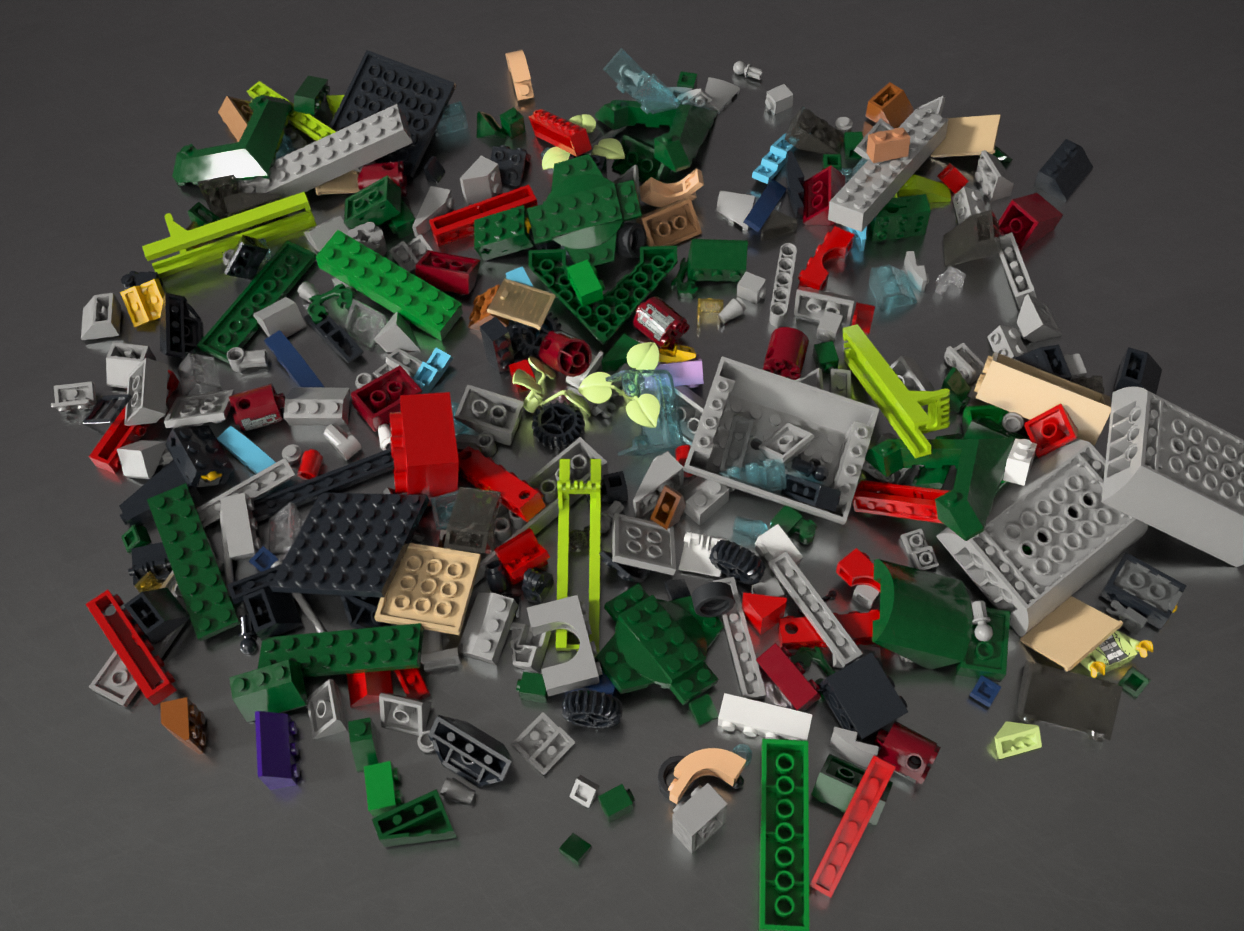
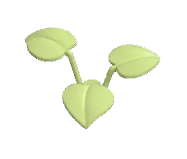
[542,114,625,170]
[578,342,660,428]
[513,356,591,417]

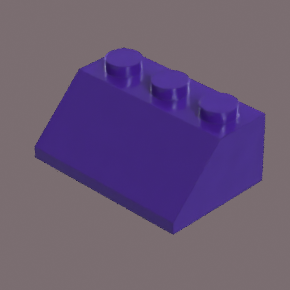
[255,711,300,790]

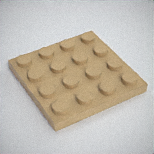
[374,543,481,635]

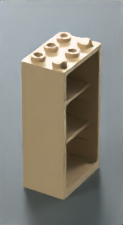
[974,352,1112,446]

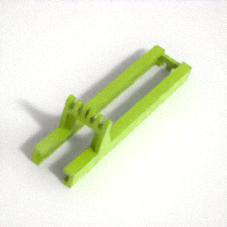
[142,192,317,278]
[843,324,950,458]
[556,459,601,651]

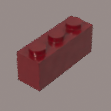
[756,643,821,712]

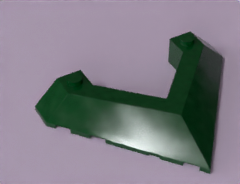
[172,95,293,186]
[595,100,718,172]
[528,246,678,345]
[865,437,1016,541]

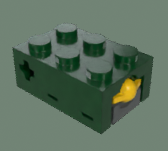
[474,205,534,261]

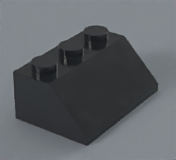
[1034,139,1093,202]

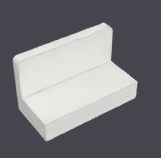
[565,351,604,389]

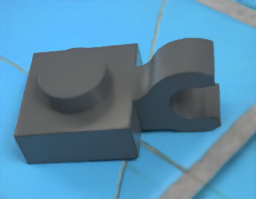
[1104,600,1148,634]

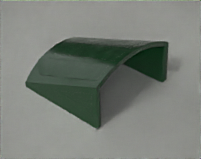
[872,559,973,669]

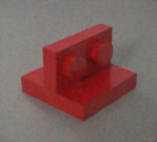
[494,528,550,585]

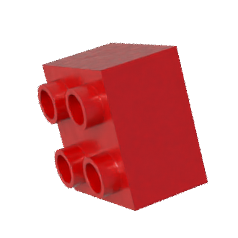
[389,392,459,506]

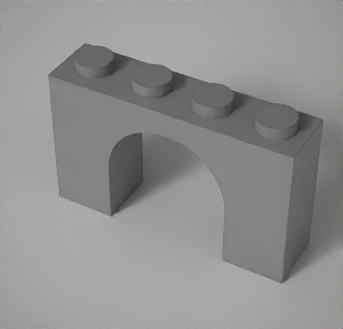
[527,595,603,696]

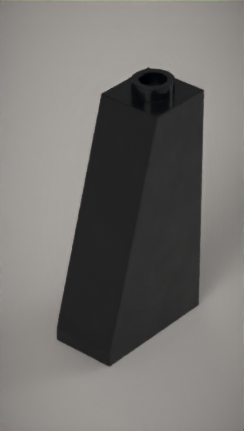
[119,460,200,527]

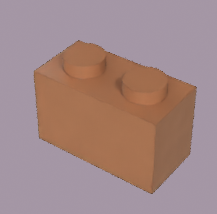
[866,127,910,163]

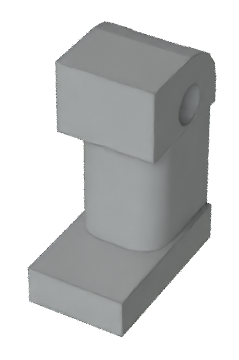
[421,629,461,670]

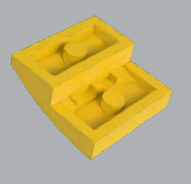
[120,279,164,327]
[658,344,696,363]

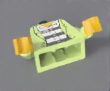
[1080,631,1154,678]

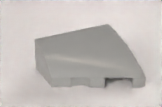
[702,77,740,114]
[716,190,755,232]
[510,623,551,673]

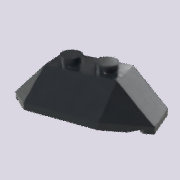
[159,293,202,358]
[341,595,396,629]
[428,715,513,787]

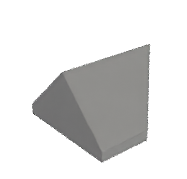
[374,312,421,352]

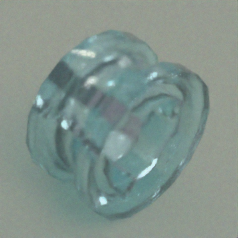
[732,744,752,766]

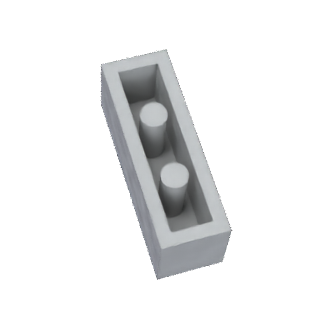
[220,493,261,561]

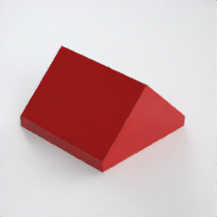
[1023,404,1078,458]
[742,592,787,636]
[347,670,393,708]

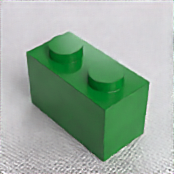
[567,259,605,307]
[364,761,403,817]

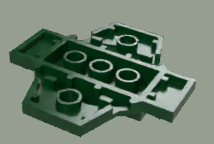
[527,154,643,267]
[595,583,724,705]

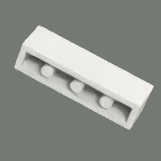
[718,693,812,741]

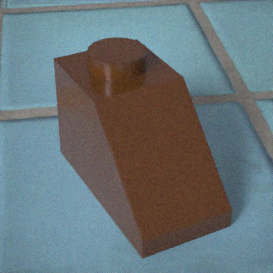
[650,485,686,530]

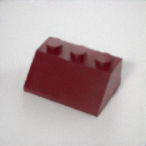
[803,165,845,226]
[416,250,481,295]

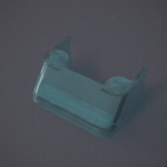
[603,48,681,115]
[605,369,683,456]

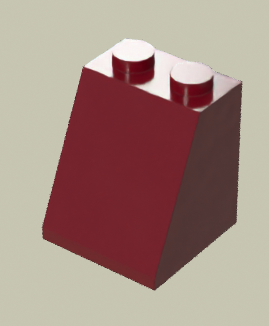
[994,193,1063,251]

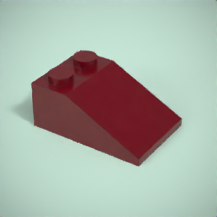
[351,365,422,432]

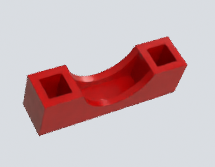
[798,226,855,291]
[836,548,880,593]

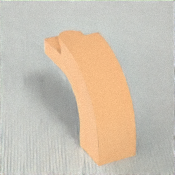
[505,50,534,101]
[639,168,704,207]
[668,748,746,804]

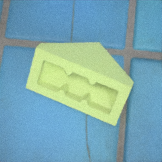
[995,721,1042,759]

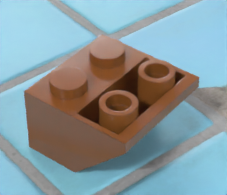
[866,82,914,129]
[468,284,510,330]
[160,697,206,754]

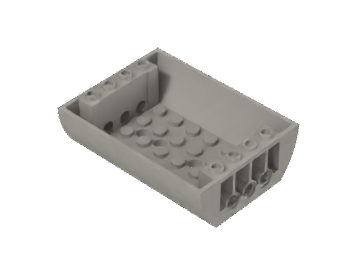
[683,356,879,525]
[1101,387,1244,567]
[936,439,1148,638]

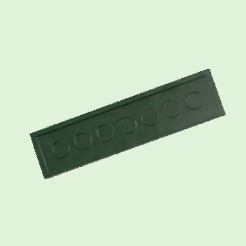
[197,240,317,364]
[147,483,240,642]
[257,623,424,677]

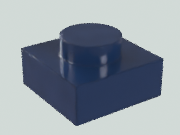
[249,546,279,572]
[969,675,1001,707]

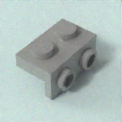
[952,186,988,225]
[988,325,1027,359]
[944,343,985,384]
[51,382,97,412]

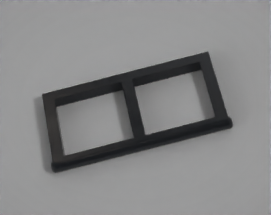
[83,394,132,424]

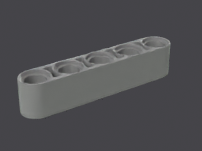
[769,243,797,327]

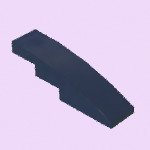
[743,179,787,232]
[264,330,325,388]

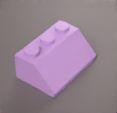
[643,354,704,391]

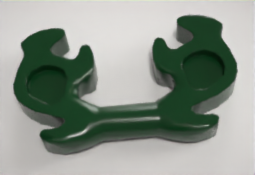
[671,257,698,299]
[307,283,356,324]
[790,646,836,702]

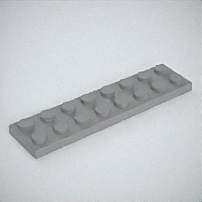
[89,559,224,708]

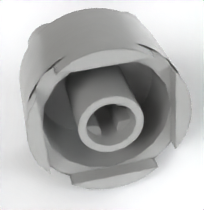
[347,222,388,257]

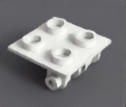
[679,532,728,577]

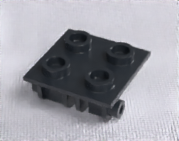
[128,542,172,586]

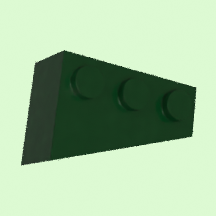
[372,789,457,847]

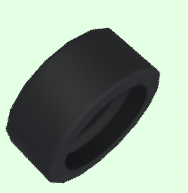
[617,222,647,258]
[691,582,735,617]
[658,755,701,802]

